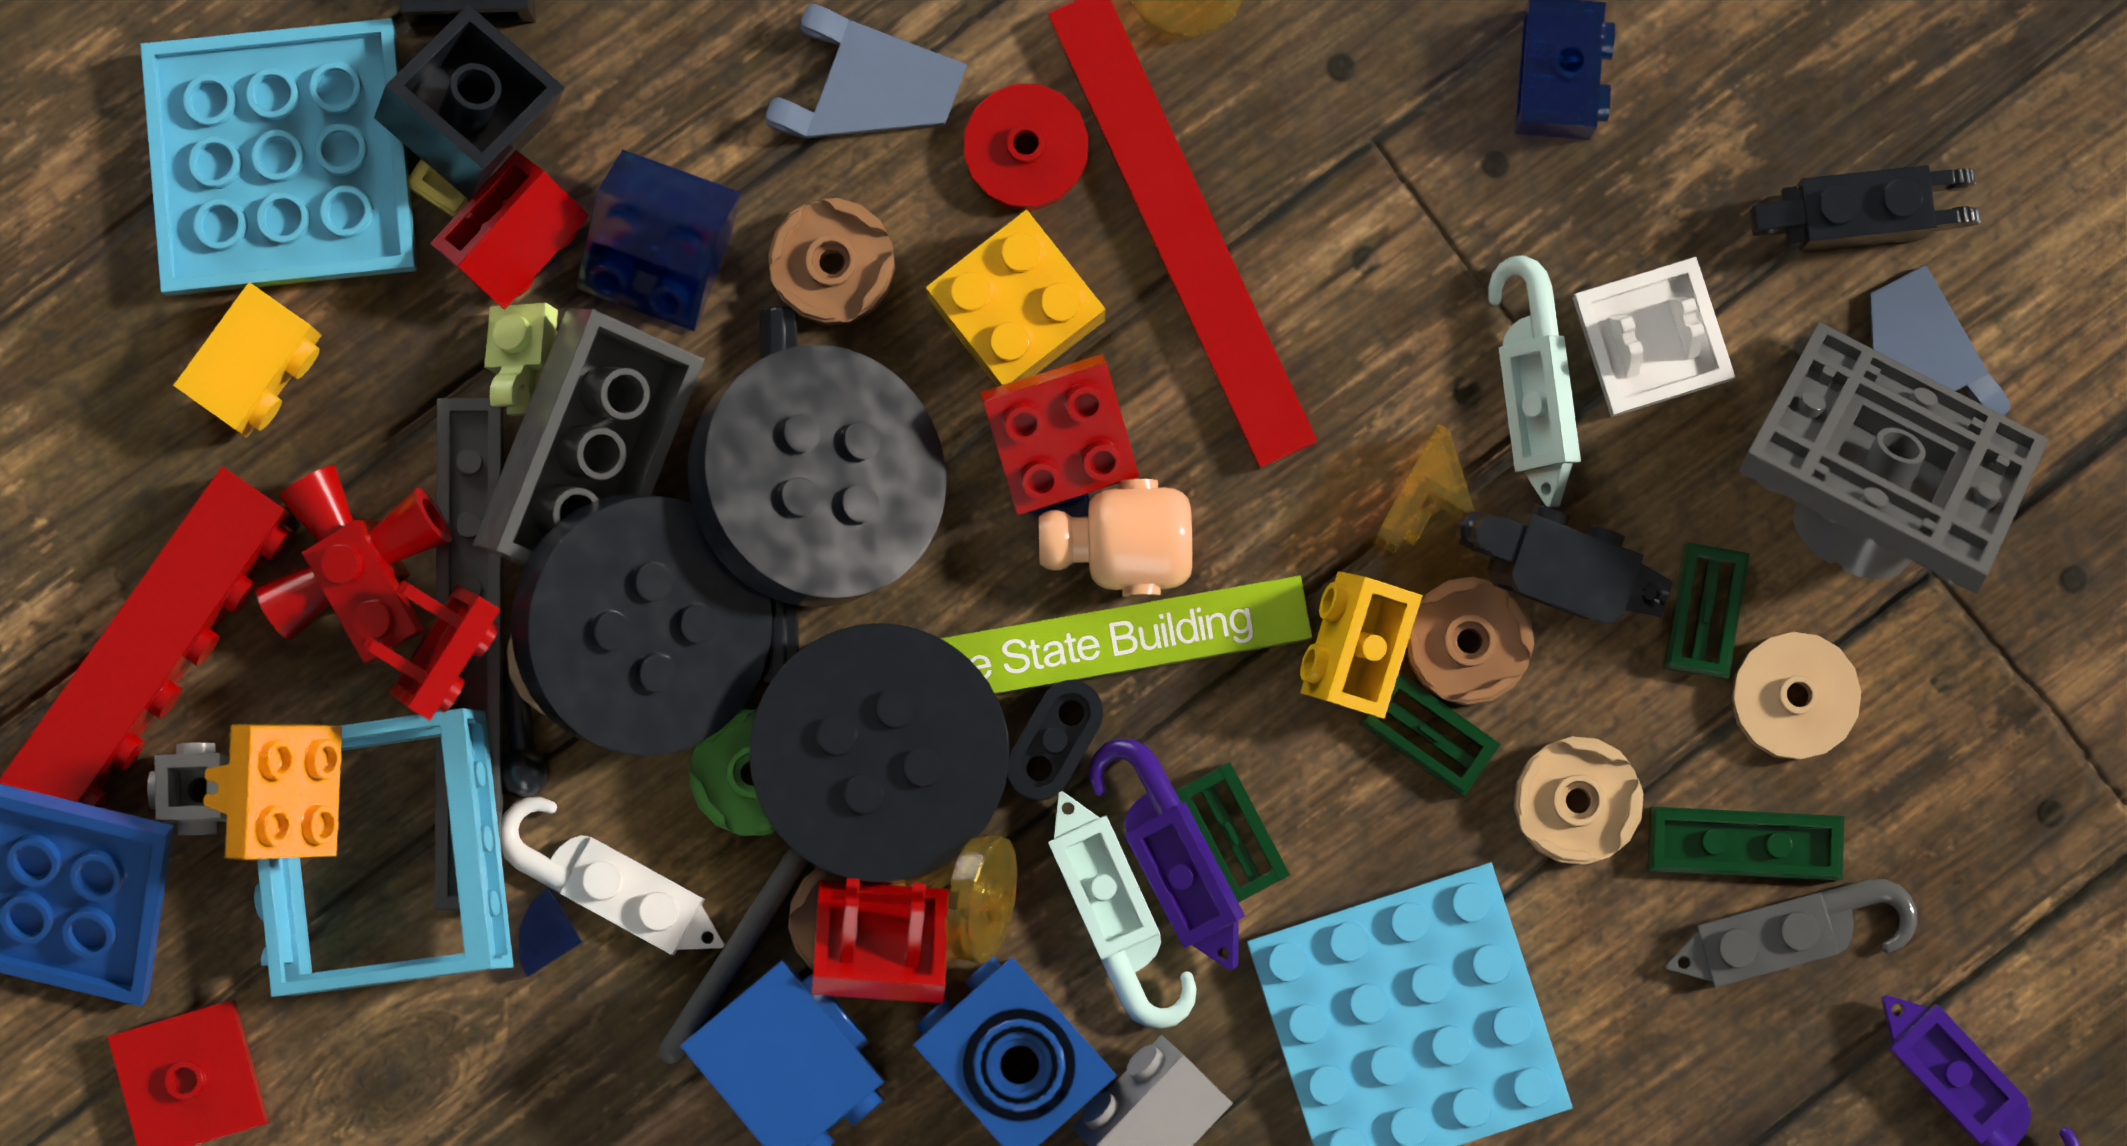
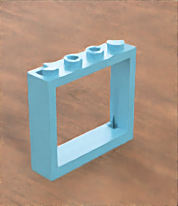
[254,708,514,997]

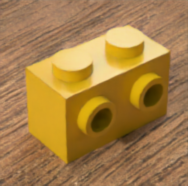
[173,282,322,438]
[1300,571,1422,719]

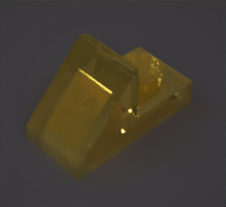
[1373,424,1474,554]

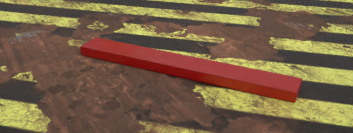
[1048,0,1318,470]

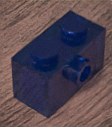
[1515,0,1615,140]

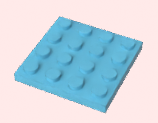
[140,18,418,296]
[1247,862,1573,1146]

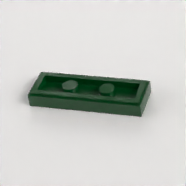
[1647,807,1845,881]

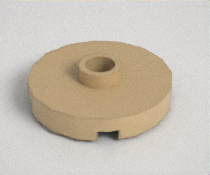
[1732,632,1861,760]
[1514,736,1644,865]

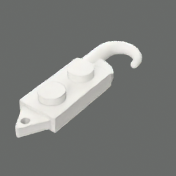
[502,797,725,955]

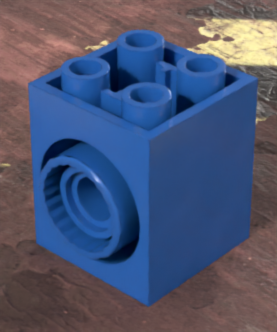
[913,956,1117,1146]
[681,961,888,1146]

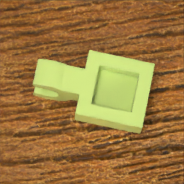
[484,303,558,416]

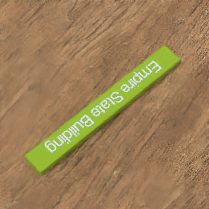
[941,575,1312,695]

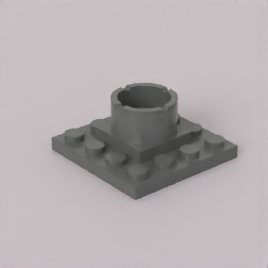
[1739,322,2049,594]

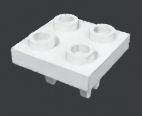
[1573,257,1735,417]

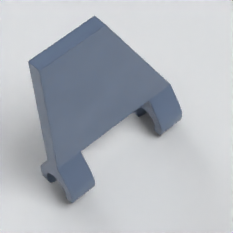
[766,4,967,138]
[1869,265,2010,416]

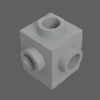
[148,743,230,835]

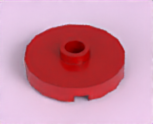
[964,83,1088,210]

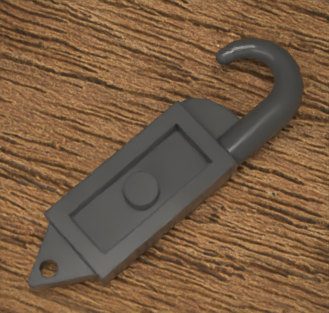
[1664,879,1917,988]

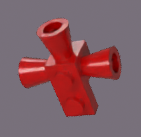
[256,465,452,664]

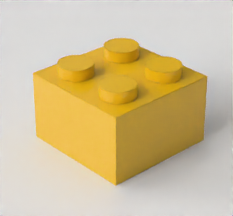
[926,209,1106,387]

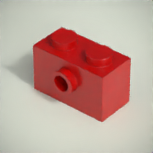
[430,150,590,310]

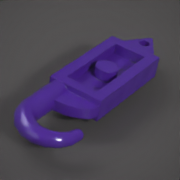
[1089,738,1245,971]
[1881,995,2080,1146]

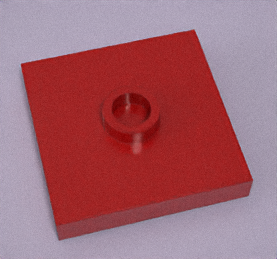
[107,1000,270,1146]

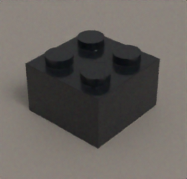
[374,4,565,200]

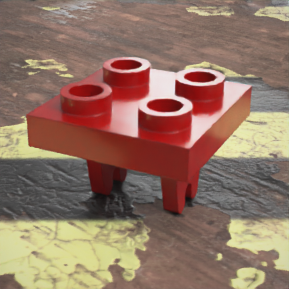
[980,354,1139,515]
[361,580,501,721]
[812,878,948,1003]

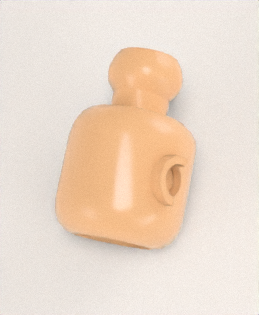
[1039,479,1192,597]

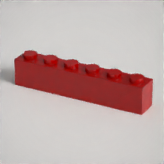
[0,466,296,808]

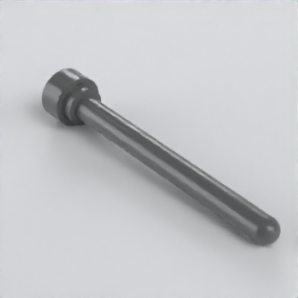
[658,848,808,1064]

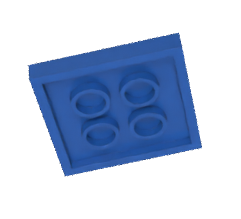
[0,784,174,1007]

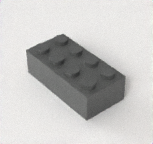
[473,308,705,567]

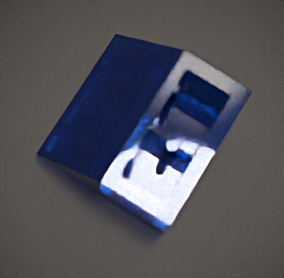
[576,150,742,331]

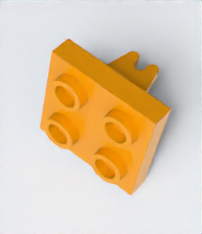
[203,725,342,859]

